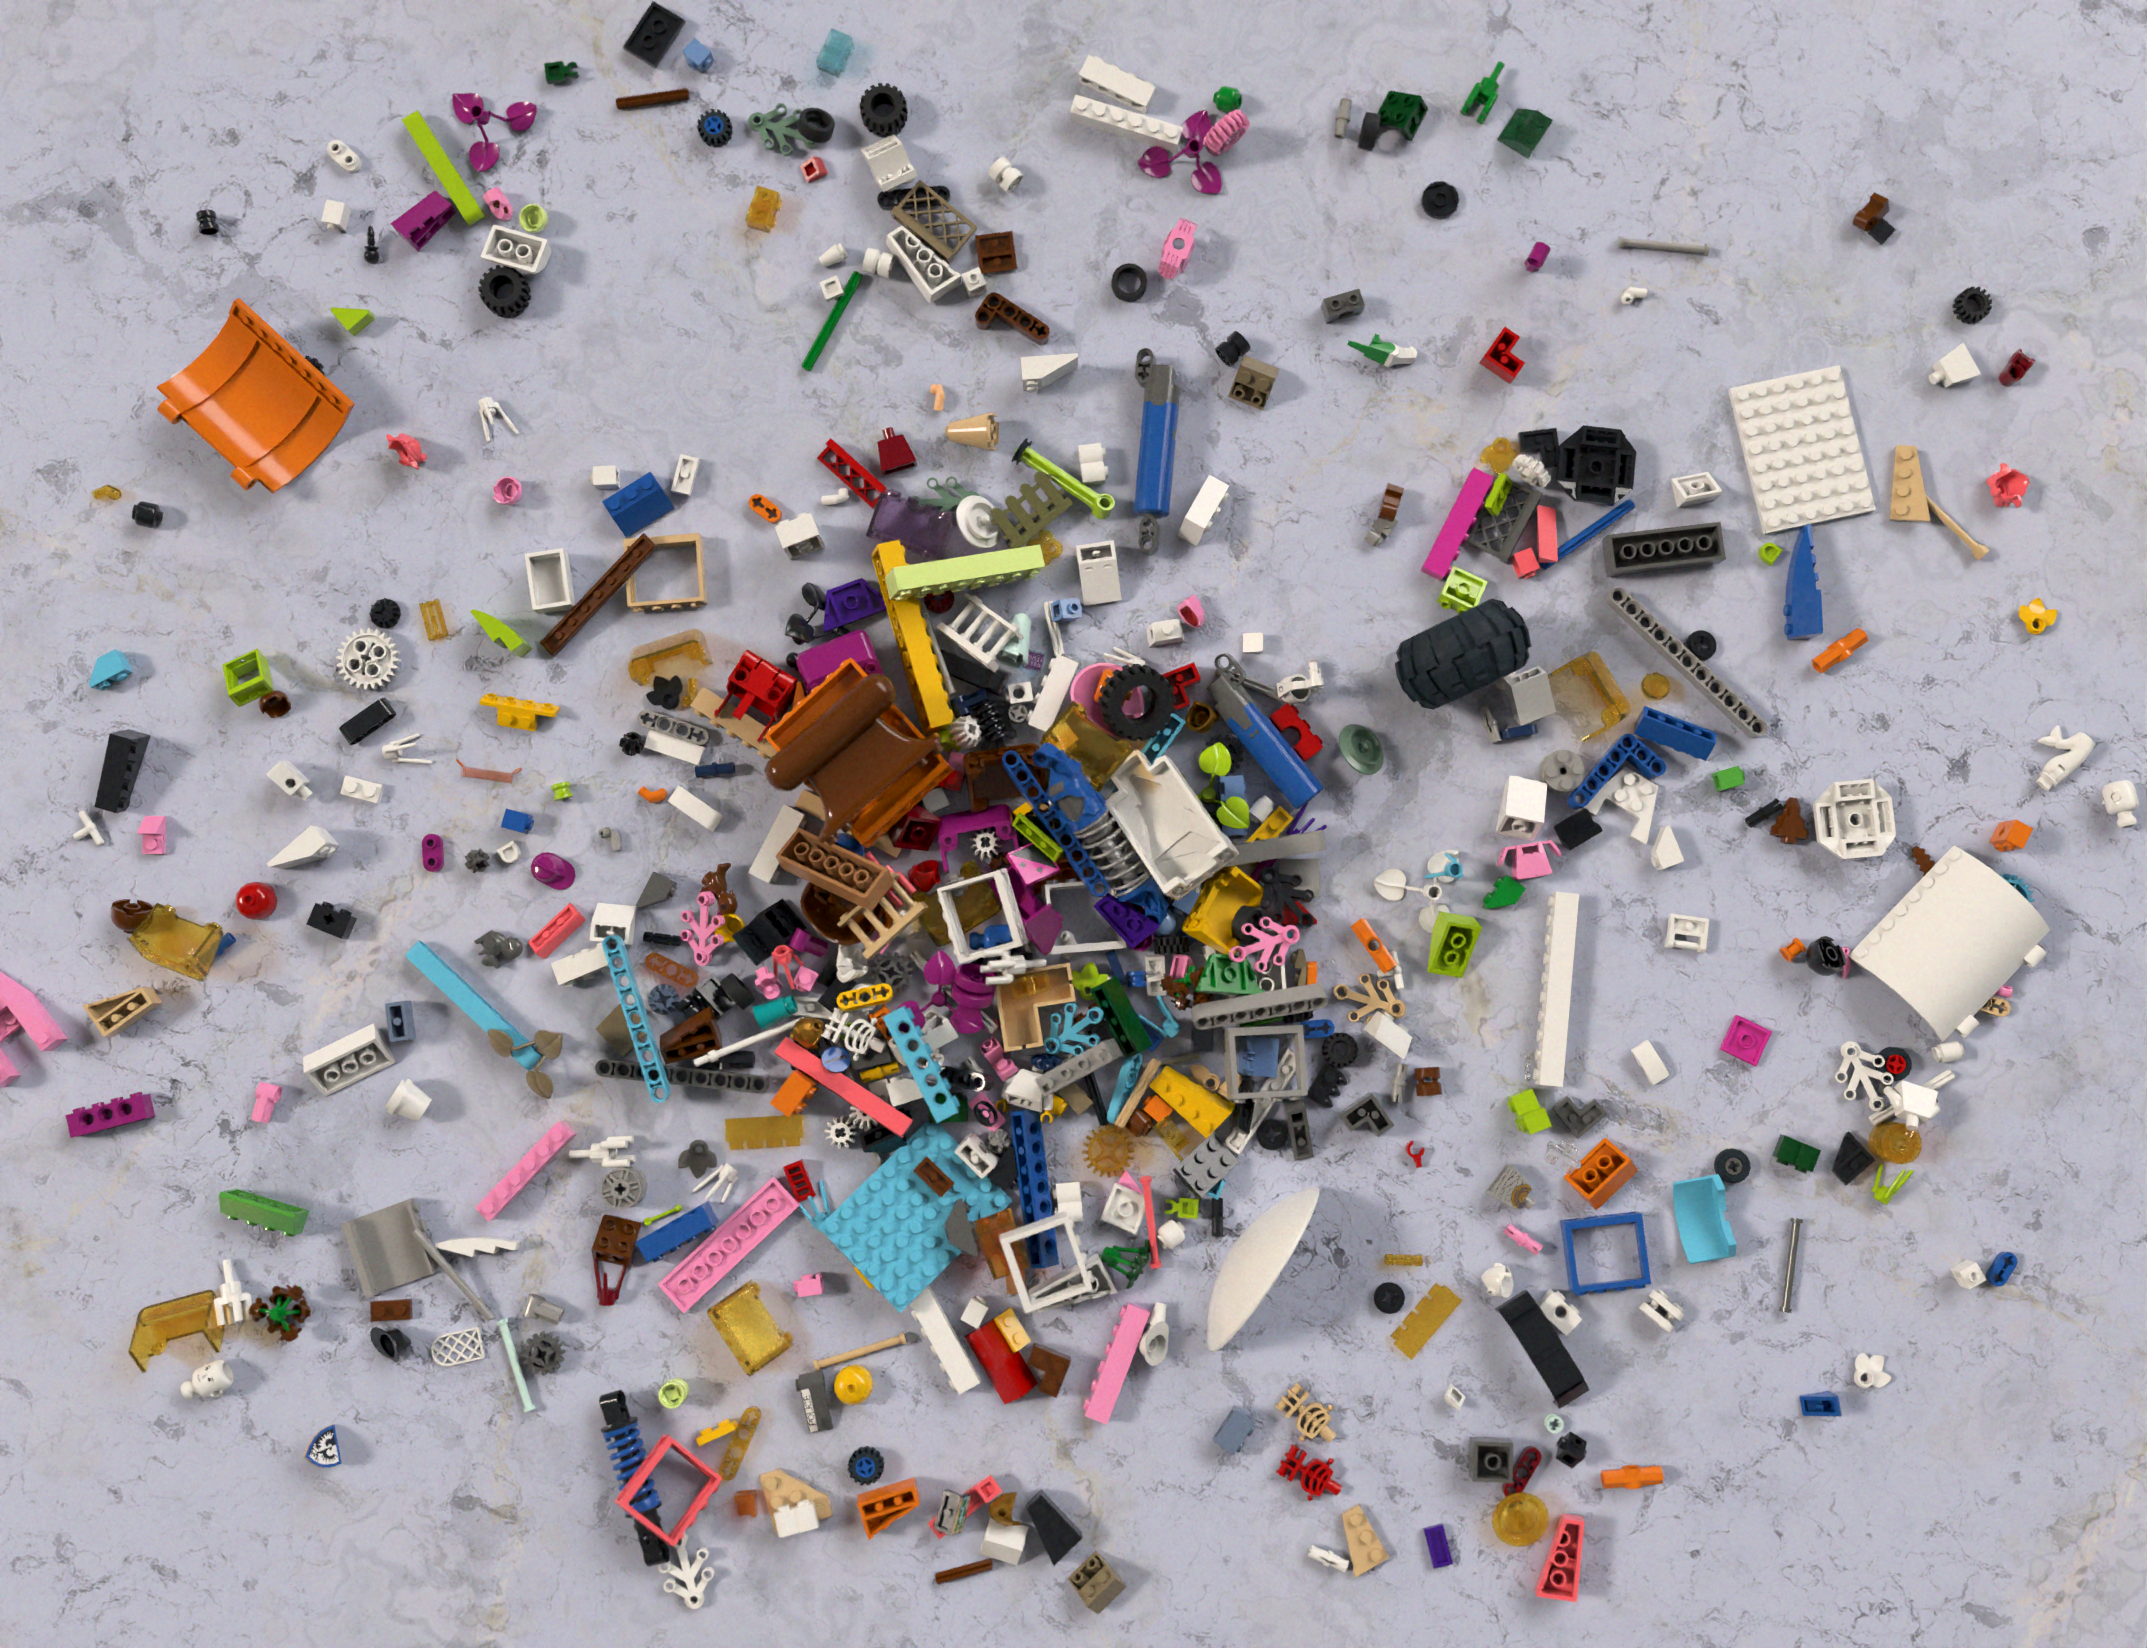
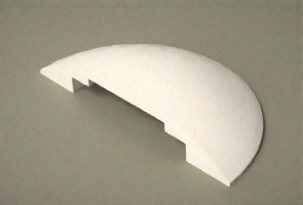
[1207,1186,1319,1352]

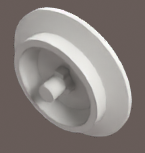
[956,496,1002,548]

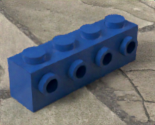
[1634,706,1716,761]

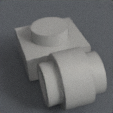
[1365,518,1399,547]

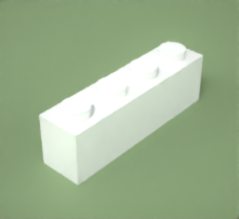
[1079,55,1156,114]
[1026,654,1079,735]
[748,804,807,884]

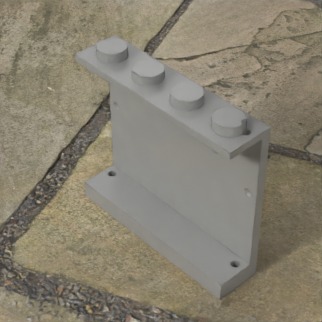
[341,1198,439,1298]

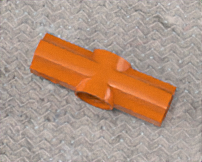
[1811,628,1869,674]
[1350,917,1398,974]
[1600,1465,1664,1489]

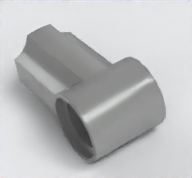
[522,1294,565,1325]

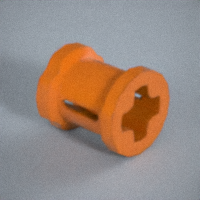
[1779,938,1806,963]

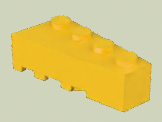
[1149,1065,1236,1139]

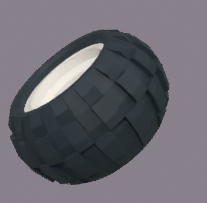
[1395,599,1531,710]

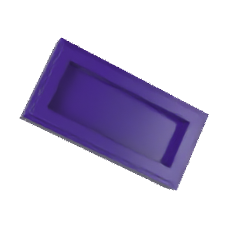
[1423,1523,1453,1569]

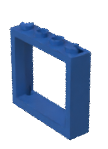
[1560,1211,1651,1296]

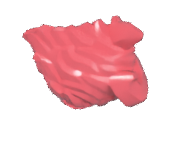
[386,433,427,469]
[1986,463,2030,508]

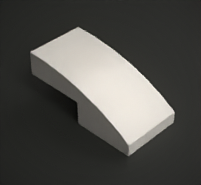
[1145,954,1166,996]
[1631,1040,1669,1085]

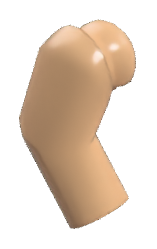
[930,384,945,411]

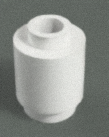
[1249,795,1275,824]
[1932,1041,1965,1063]

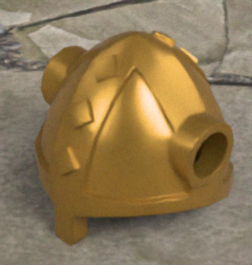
[1185,701,1219,734]
[790,1017,824,1050]
[988,1492,1020,1526]

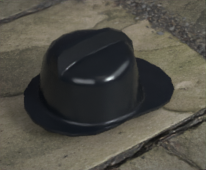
[370,1327,411,1362]

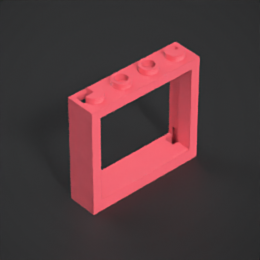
[614,1434,723,1547]

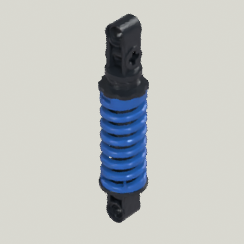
[599,1390,670,1567]

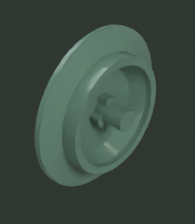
[1339,724,1384,775]

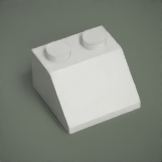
[1364,1011,1412,1059]

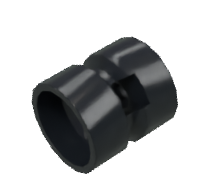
[1215,331,1251,367]

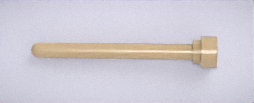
[1926,496,1989,561]

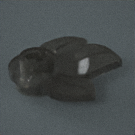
[678,1139,717,1179]

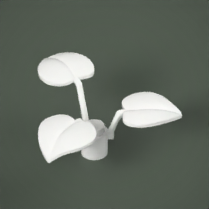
[1374,850,1459,934]

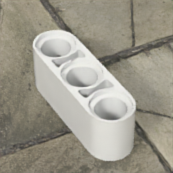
[668,785,724,832]

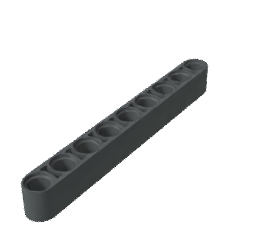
[595,1059,770,1093]

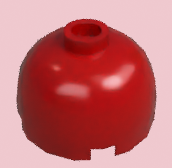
[235,882,278,920]

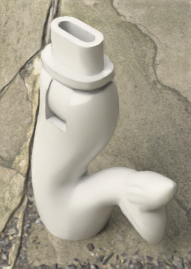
[2036,725,2095,791]

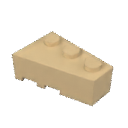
[82,987,162,1037]

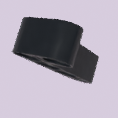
[936,650,1009,696]

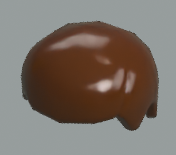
[258,690,291,718]

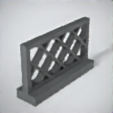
[1466,481,1542,564]

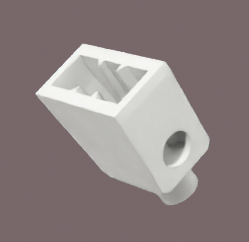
[1929,343,1981,388]
[1146,619,1185,647]
[266,760,313,801]

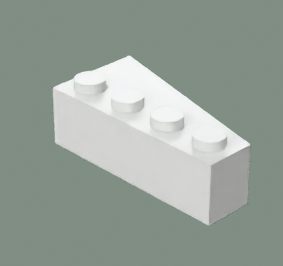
[886,226,962,304]

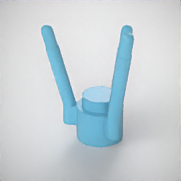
[1424,853,1464,881]
[1138,995,1182,1038]
[798,1180,831,1232]

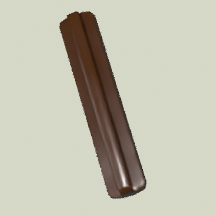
[935,1558,993,1584]

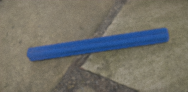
[1539,499,1635,570]

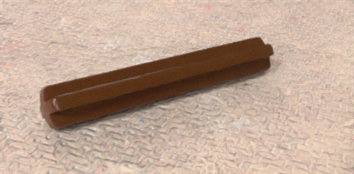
[616,88,690,110]

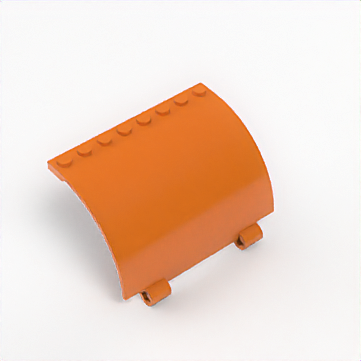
[157,298,355,494]

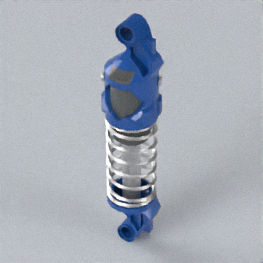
[1033,743,1169,925]

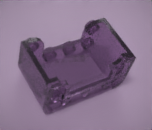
[866,489,956,562]

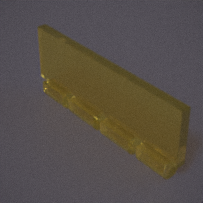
[725,1114,804,1150]
[1391,1283,1462,1360]

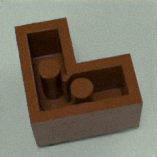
[1027,1343,1071,1398]

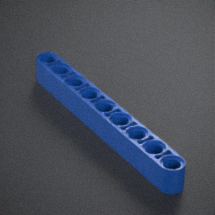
[1001,751,1109,898]

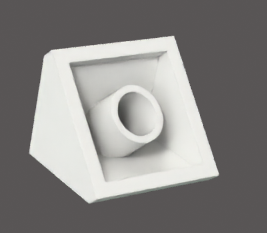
[1671,472,1722,508]
[979,1517,1028,1565]

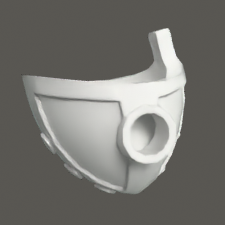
[1481,1263,1513,1298]

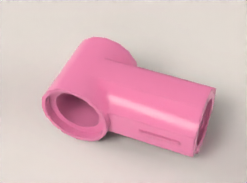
[251,1082,282,1123]

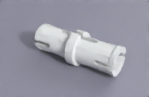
[1308,1544,1349,1573]

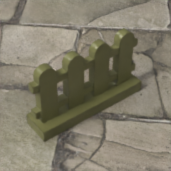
[990,471,1074,549]

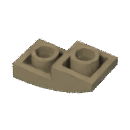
[1291,948,1307,987]
[1057,1082,1094,1116]

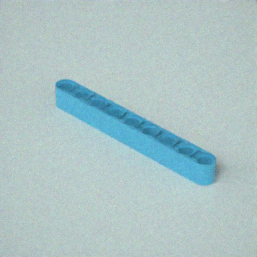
[602,935,671,1103]
[405,940,543,1071]

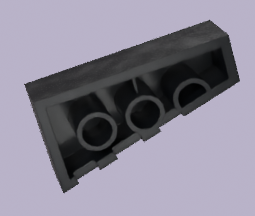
[94,729,151,813]

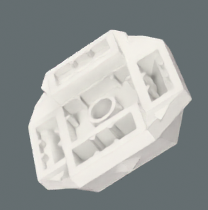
[1813,779,1896,859]

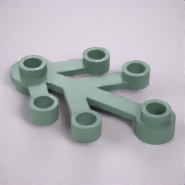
[748,103,818,157]
[907,476,979,527]

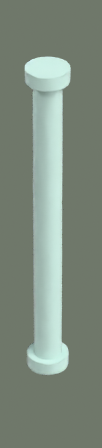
[496,1318,535,1413]

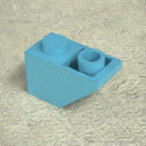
[89,649,133,690]

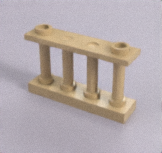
[837,872,928,959]

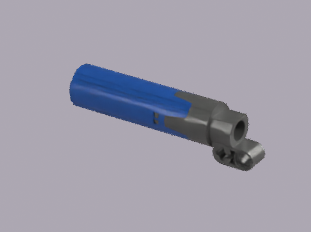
[1206,653,1324,809]

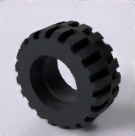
[1098,664,1176,741]

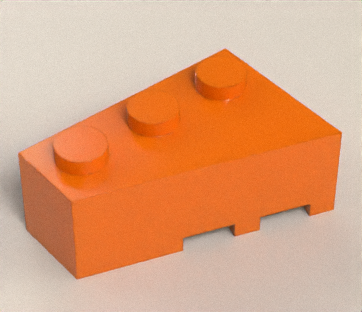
[857,1477,920,1540]

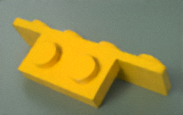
[479,693,560,732]

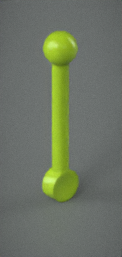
[644,1204,682,1226]

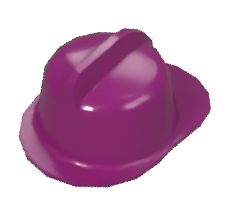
[531,852,576,890]

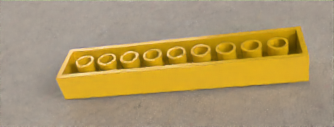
[871,540,954,735]

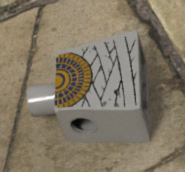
[1485,1163,1536,1210]

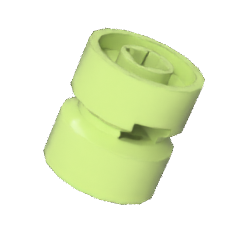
[659,1378,689,1409]

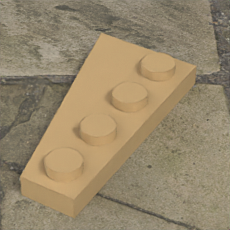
[1889,445,1930,523]

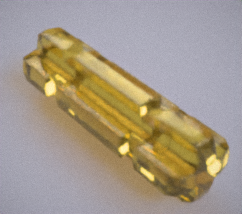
[1384,1254,1423,1266]

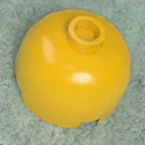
[834,1364,873,1405]

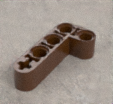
[975,292,1049,345]

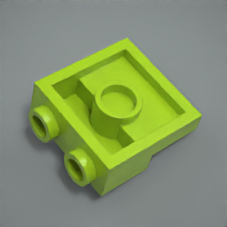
[1436,565,1488,614]

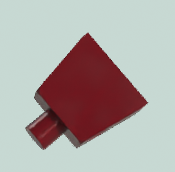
[878,427,918,476]

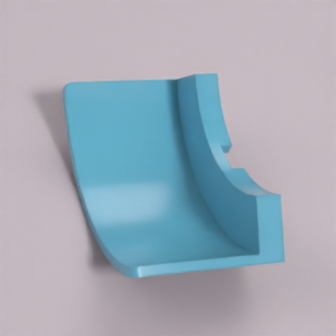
[1673,1174,1737,1264]

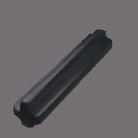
[1084,1072,1109,1126]

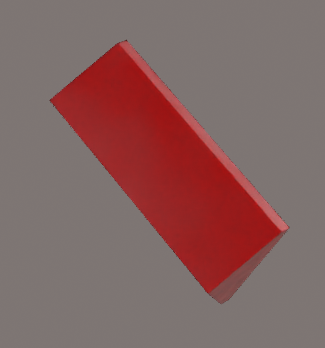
[964,1317,1038,1404]

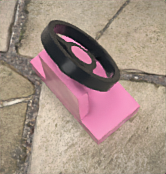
[968,1091,1007,1131]

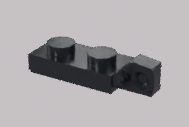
[1231,1079,1255,1135]

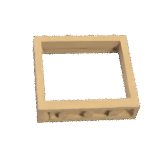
[623,533,707,613]

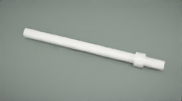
[693,1016,804,1067]

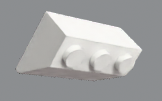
[481,224,552,274]

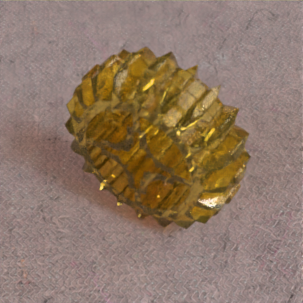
[1082,1124,1134,1178]

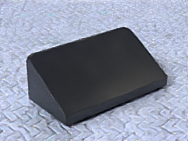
[816,948,839,988]

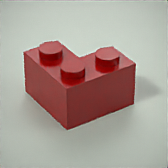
[1479,327,1525,384]
[1162,662,1201,713]

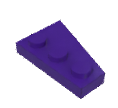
[1093,893,1161,949]

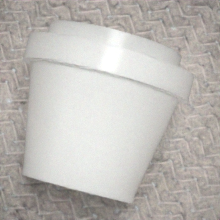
[385,1078,432,1122]

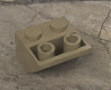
[1228,355,1279,410]
[1068,1551,1127,1614]

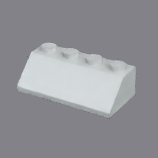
[303,1023,395,1096]

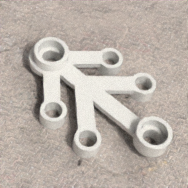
[1835,1041,1894,1112]
[658,1532,715,1609]

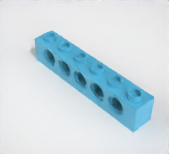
[882,1005,960,1123]

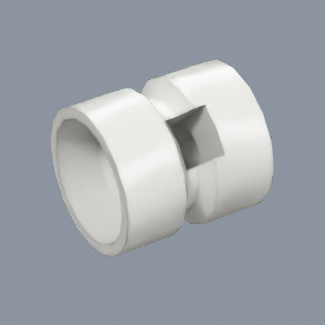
[988,156,1023,193]
[863,248,895,279]

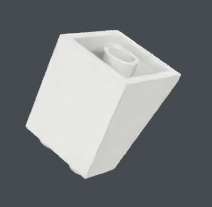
[1496,776,1547,841]

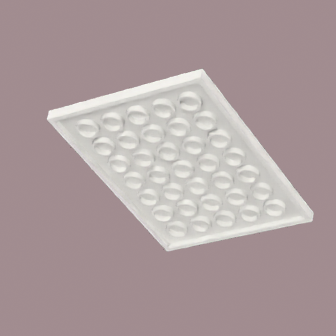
[1728,365,1876,535]

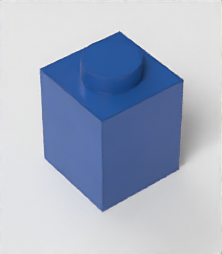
[501,809,534,834]

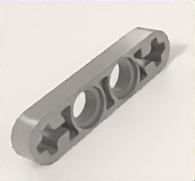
[637,710,710,746]

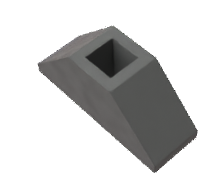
[943,1198,981,1257]

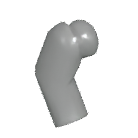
[599,827,622,852]

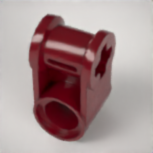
[1999,349,2035,387]

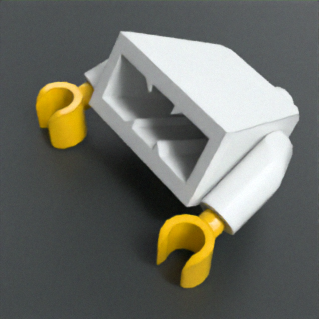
[995,1066,1054,1124]

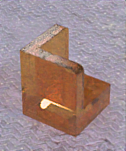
[734,1489,758,1518]

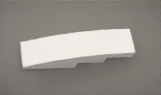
[435,1236,521,1257]

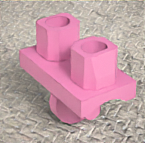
[754,966,783,1000]

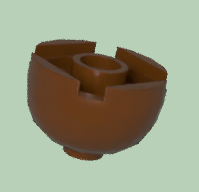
[110,899,153,934]

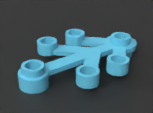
[1043,1002,1104,1056]

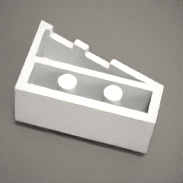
[1177,475,1229,546]
[551,942,617,988]
[886,1008,959,1066]

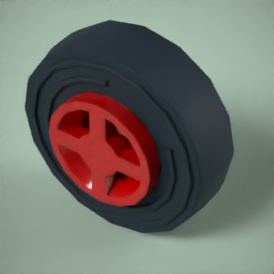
[1875,1047,1912,1081]

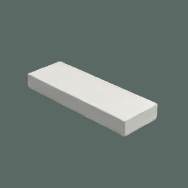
[644,729,705,766]

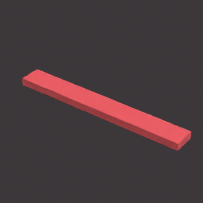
[774,1037,913,1138]

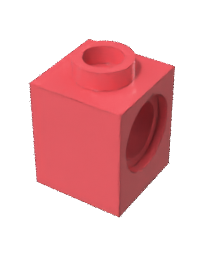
[1510,547,1540,579]

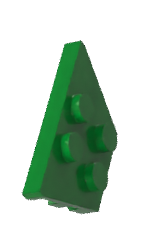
[1196,953,1265,996]

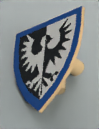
[304,1425,342,1468]

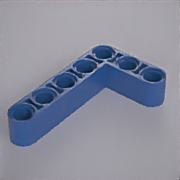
[1567,734,1666,810]

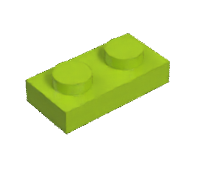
[1484,473,1513,516]

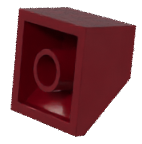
[887,805,942,851]

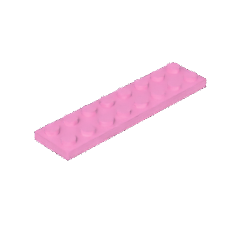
[658,1176,800,1313]

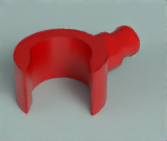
[1406,1140,1425,1168]

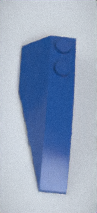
[1783,524,1823,640]

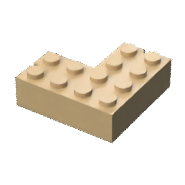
[995,963,1076,1052]

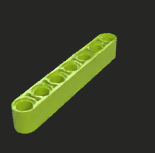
[401,110,486,226]

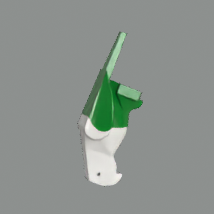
[1347,334,1418,367]

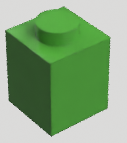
[1711,766,1745,792]

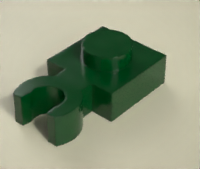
[544,61,579,84]

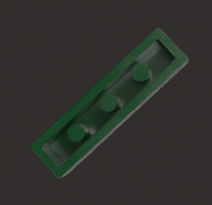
[1090,976,1153,1059]

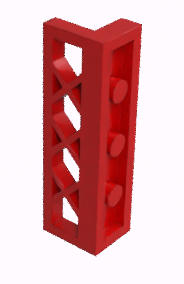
[817,438,888,509]

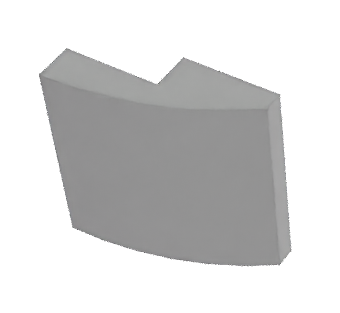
[1278,859,1320,898]

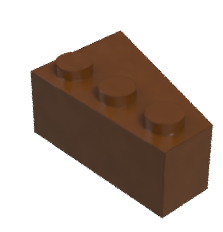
[660,1006,722,1065]

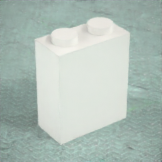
[1504,666,1556,726]

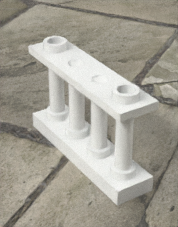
[937,592,1024,673]

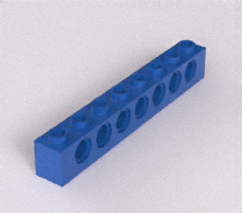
[1009,1109,1059,1269]

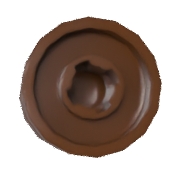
[1414,1067,1442,1096]

